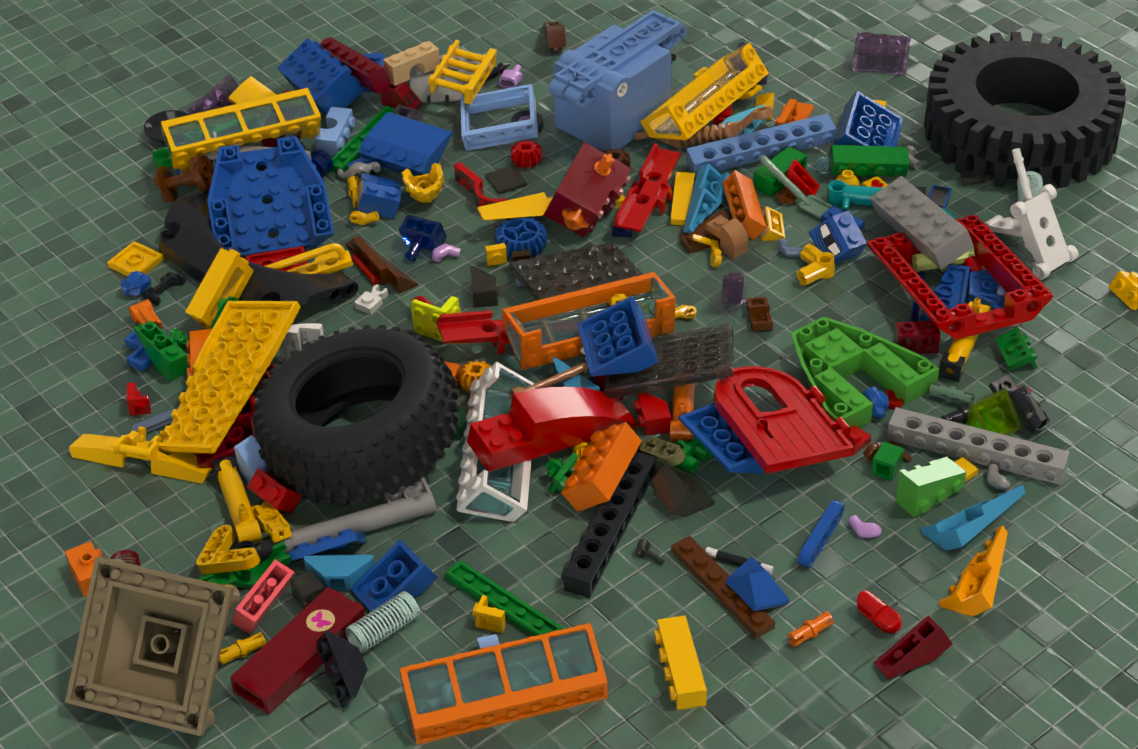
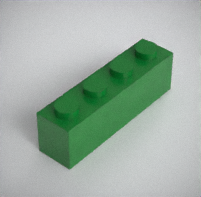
[829,145,910,177]

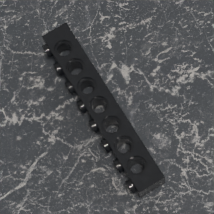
[561,452,656,598]

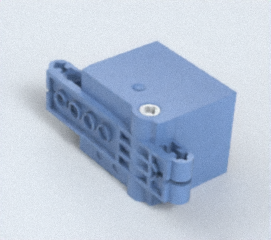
[549,10,687,151]

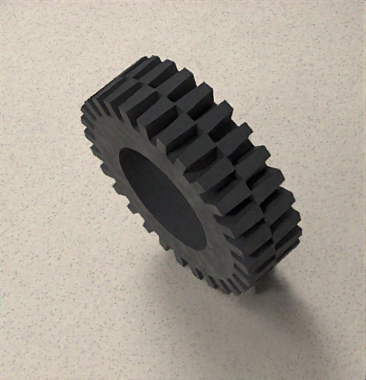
[924,32,1126,190]

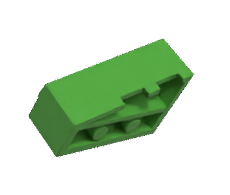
[896,457,966,518]

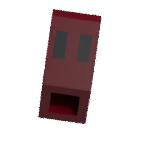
[381,82,422,114]

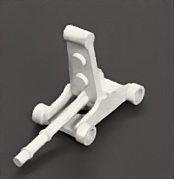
[985,148,1079,280]

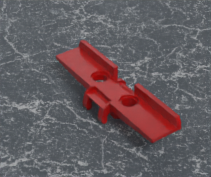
[614,143,681,232]
[436,310,578,355]

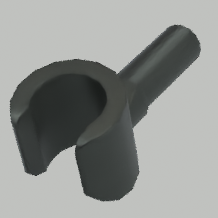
[636,539,665,565]

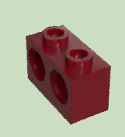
[893,321,941,354]

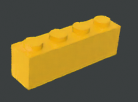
[653,615,707,710]

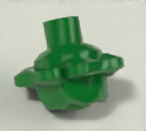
[170,328,188,351]

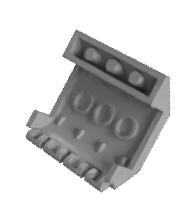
[410,52,483,103]

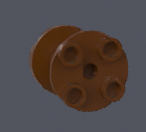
[153,153,214,203]

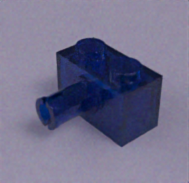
[398,215,447,261]

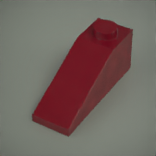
[873,615,953,679]

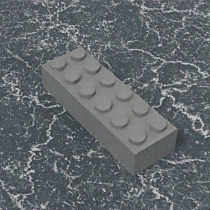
[870,176,974,270]

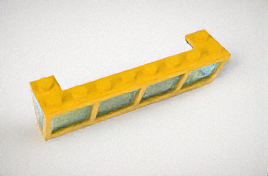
[161,88,321,169]

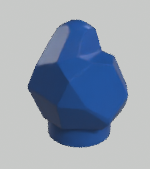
[121,271,151,296]
[862,387,889,418]

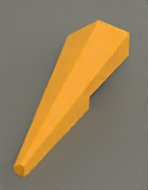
[938,525,1008,617]

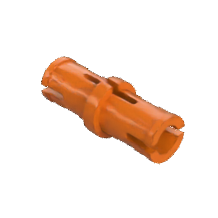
[787,611,834,647]

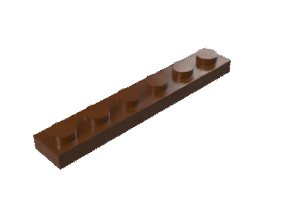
[671,536,775,639]

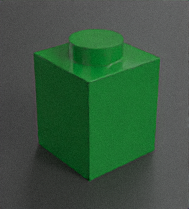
[872,441,904,481]

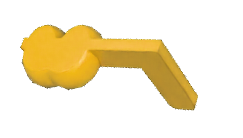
[692,234,722,267]

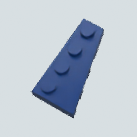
[920,264,970,321]

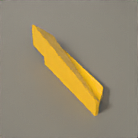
[477,192,553,221]

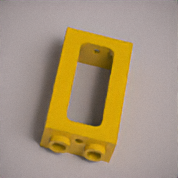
[185,248,254,329]

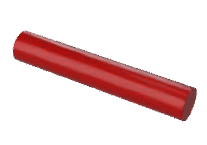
[351,254,380,285]

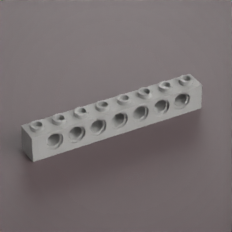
[887,407,1070,485]

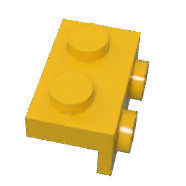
[1109,271,1138,310]

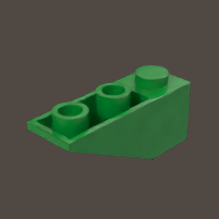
[134,321,187,381]

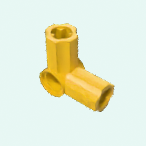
[796,243,835,286]

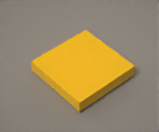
[107,241,164,276]

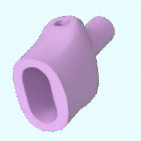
[498,64,523,88]

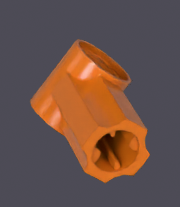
[128,299,163,329]

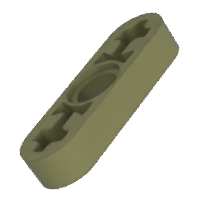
[639,437,686,467]

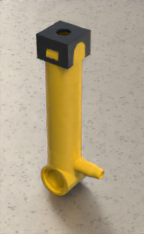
[938,298,991,382]
[213,455,263,543]

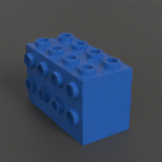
[277,38,363,116]

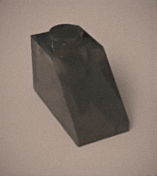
[470,266,501,308]

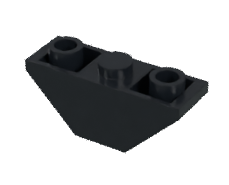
[316,631,368,708]

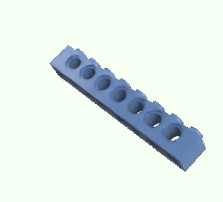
[686,113,836,177]

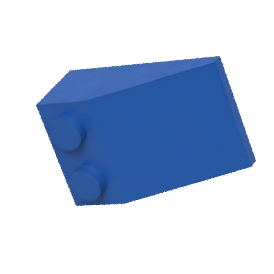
[357,172,401,219]
[350,539,438,616]

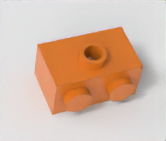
[65,541,103,597]

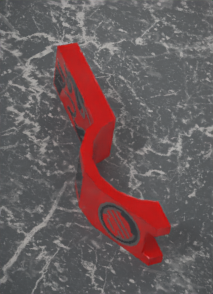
[454,162,510,220]

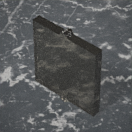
[485,165,527,195]

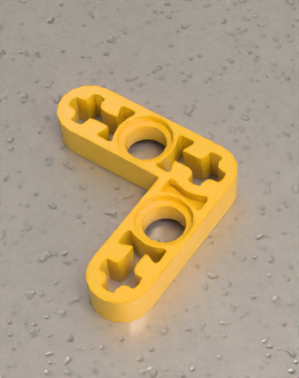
[196,525,260,574]

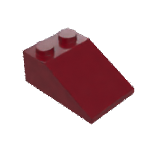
[196,411,258,468]

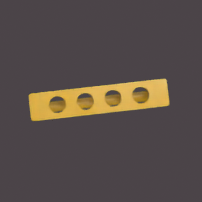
[265,243,353,274]

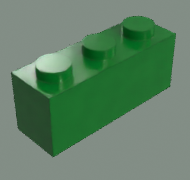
[753,146,807,197]

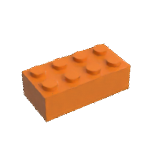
[561,422,642,512]

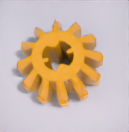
[458,360,491,393]

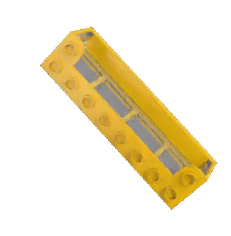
[640,43,769,140]

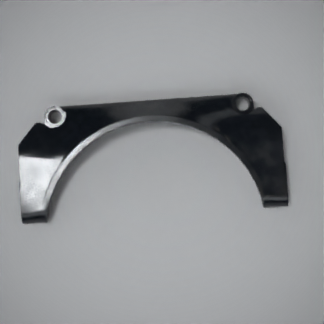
[159,191,358,305]

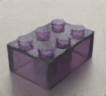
[853,32,911,75]

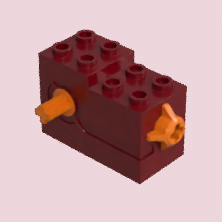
[543,142,631,238]

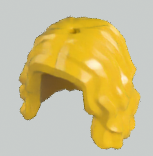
[402,163,444,203]

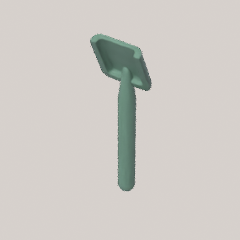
[759,155,833,219]

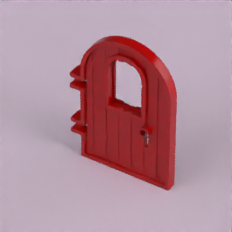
[714,366,854,474]

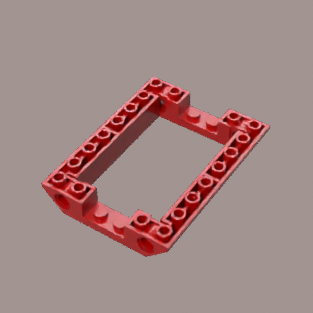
[867,215,1053,340]

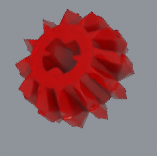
[511,140,542,169]

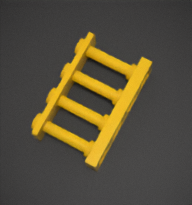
[428,40,497,105]

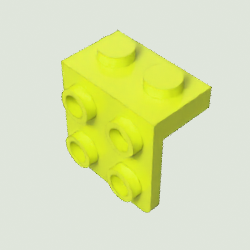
[411,296,461,344]

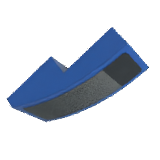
[928,185,952,209]

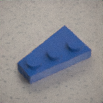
[289,529,367,562]

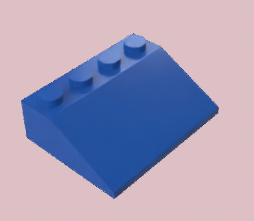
[834,91,904,147]
[358,112,453,176]
[577,295,659,377]
[679,403,770,474]

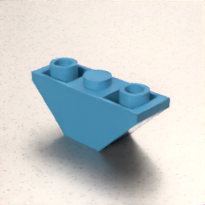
[304,555,375,592]

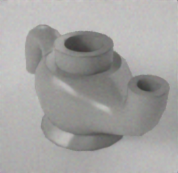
[337,162,381,179]

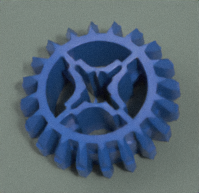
[494,217,548,258]

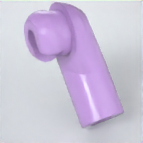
[432,244,461,262]
[848,515,882,538]

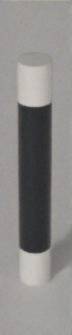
[706,547,774,575]

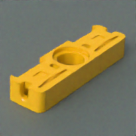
[252,502,292,543]

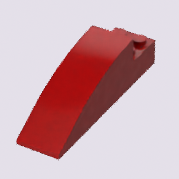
[467,387,639,472]

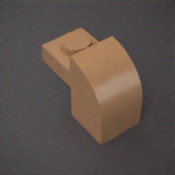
[706,215,748,260]

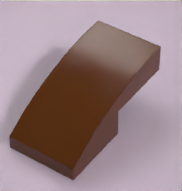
[746,297,773,331]

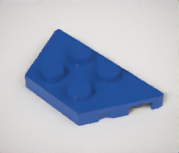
[968,270,1007,310]

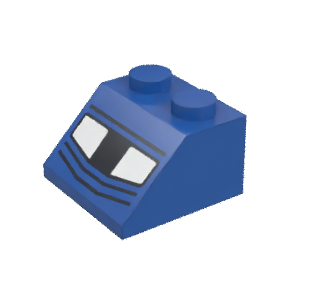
[809,210,867,263]

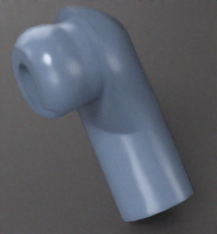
[777,239,804,257]

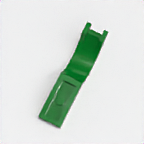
[198,541,292,588]

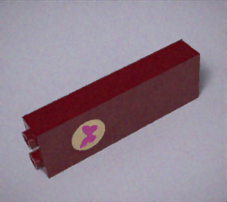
[230,587,365,715]

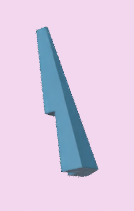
[683,163,730,233]
[920,485,1026,550]

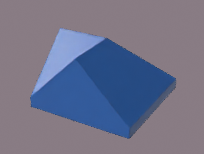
[726,556,790,611]

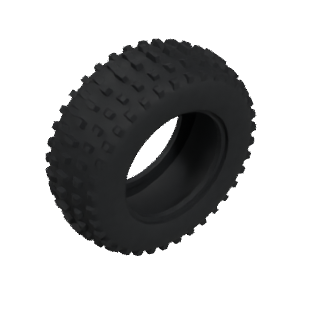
[253,325,459,505]

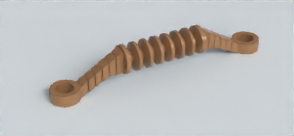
[634,106,773,149]

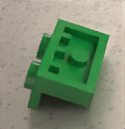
[995,328,1038,371]

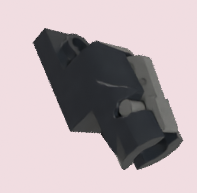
[988,375,1050,433]

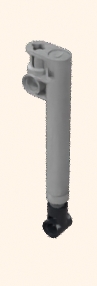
[235,477,436,563]

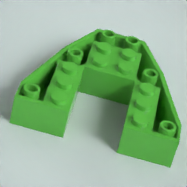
[791,317,939,428]

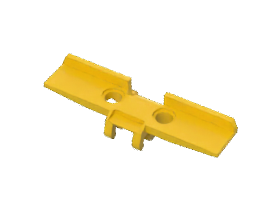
[69,426,214,484]

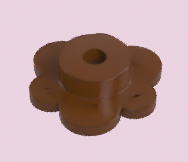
[775,189,798,204]

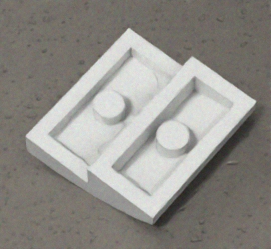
[280,323,324,359]

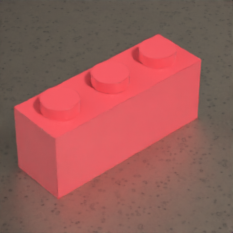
[231,559,294,635]

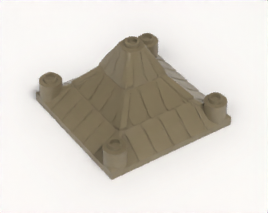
[65,557,240,736]

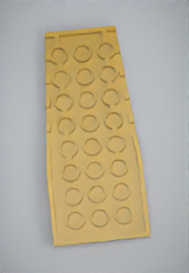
[158,301,301,454]

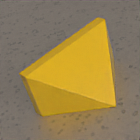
[755,92,775,121]

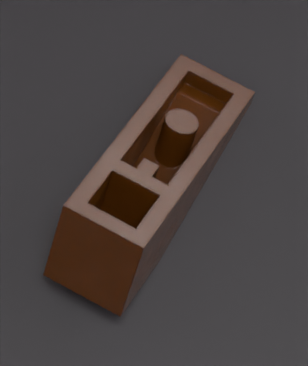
[544,21,566,51]

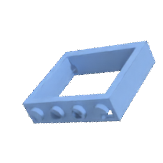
[460,84,538,151]

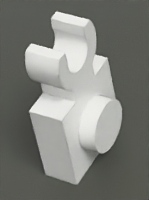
[354,284,388,315]

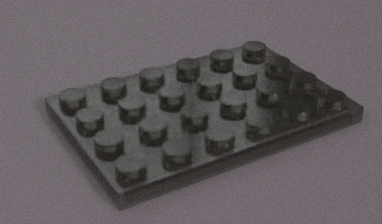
[508,242,643,301]
[604,323,734,398]

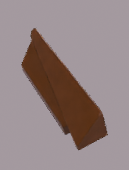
[346,236,418,293]

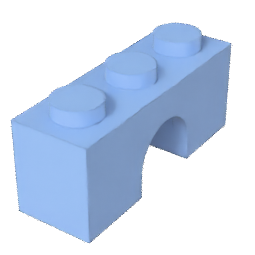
[315,107,355,156]

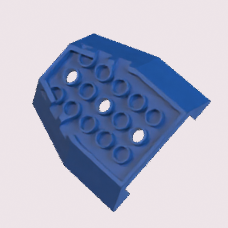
[207,136,334,259]

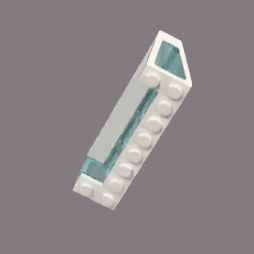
[456,362,534,522]

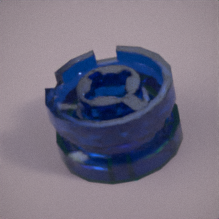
[311,149,334,178]

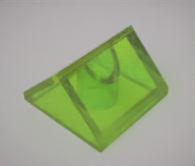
[967,388,1023,436]

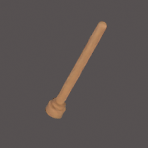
[509,362,589,400]

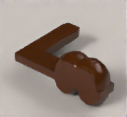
[863,441,912,462]

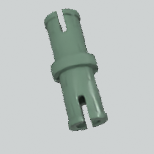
[929,382,975,406]

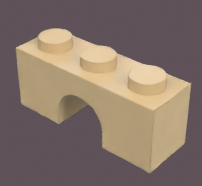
[383,41,440,86]

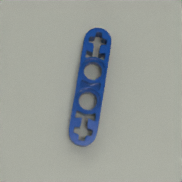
[798,500,845,568]

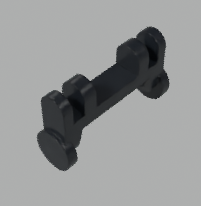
[142,272,186,305]

